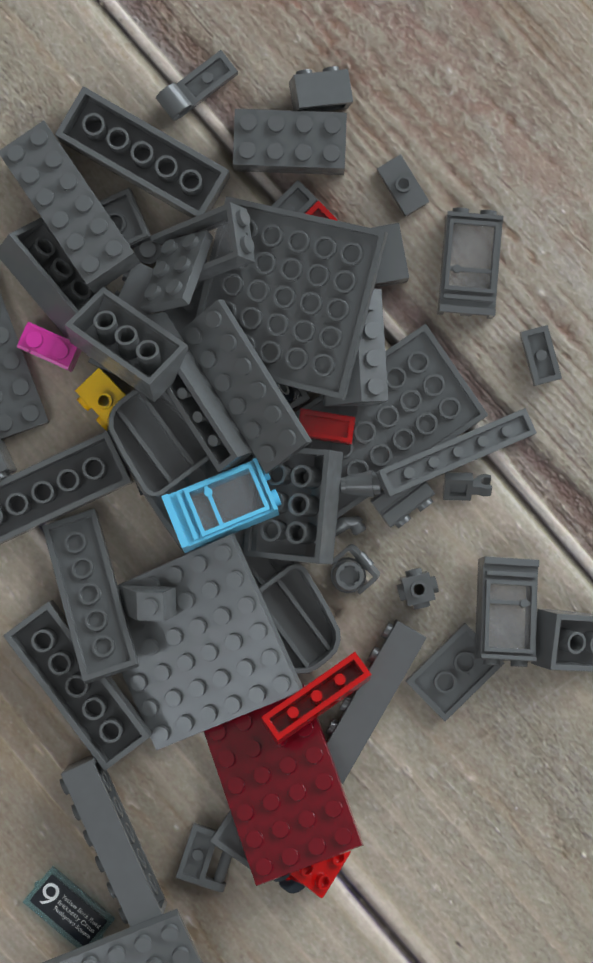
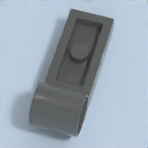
[156,50,238,121]

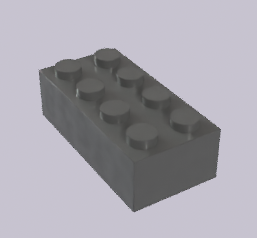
[233,109,347,175]

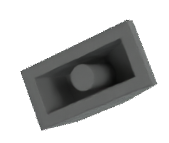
[121,585,177,622]

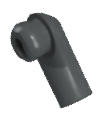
[335,516,366,537]

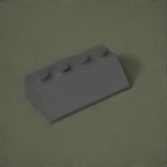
[0,217,108,338]
[65,287,189,402]
[323,289,388,407]

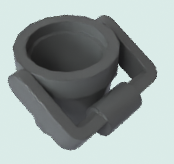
[330,544,380,595]

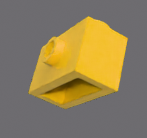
[75,368,126,431]

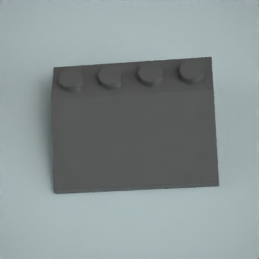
[243,448,343,564]

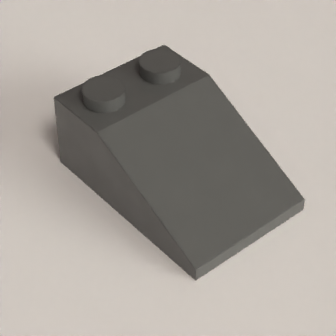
[531,609,593,672]

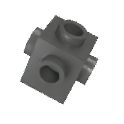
[397,568,439,610]

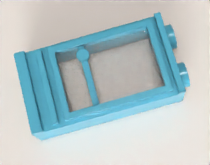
[161,458,282,553]

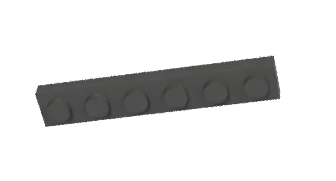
[376,408,537,498]

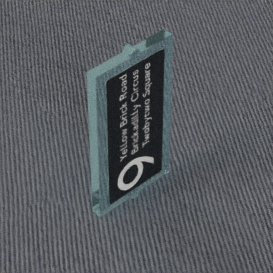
[23,866,115,948]

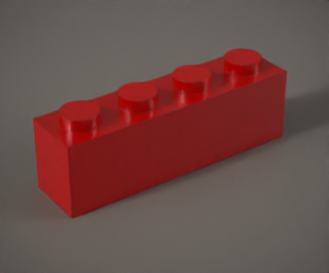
[261,652,372,745]

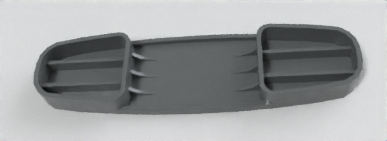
[107,389,341,674]

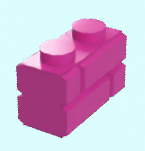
[17,322,82,372]

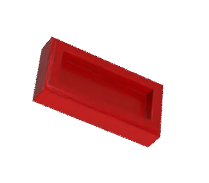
[299,408,356,445]

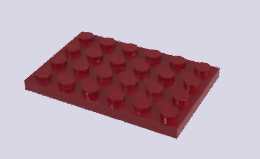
[204,684,364,886]

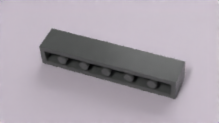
[145,312,253,472]
[325,619,427,784]

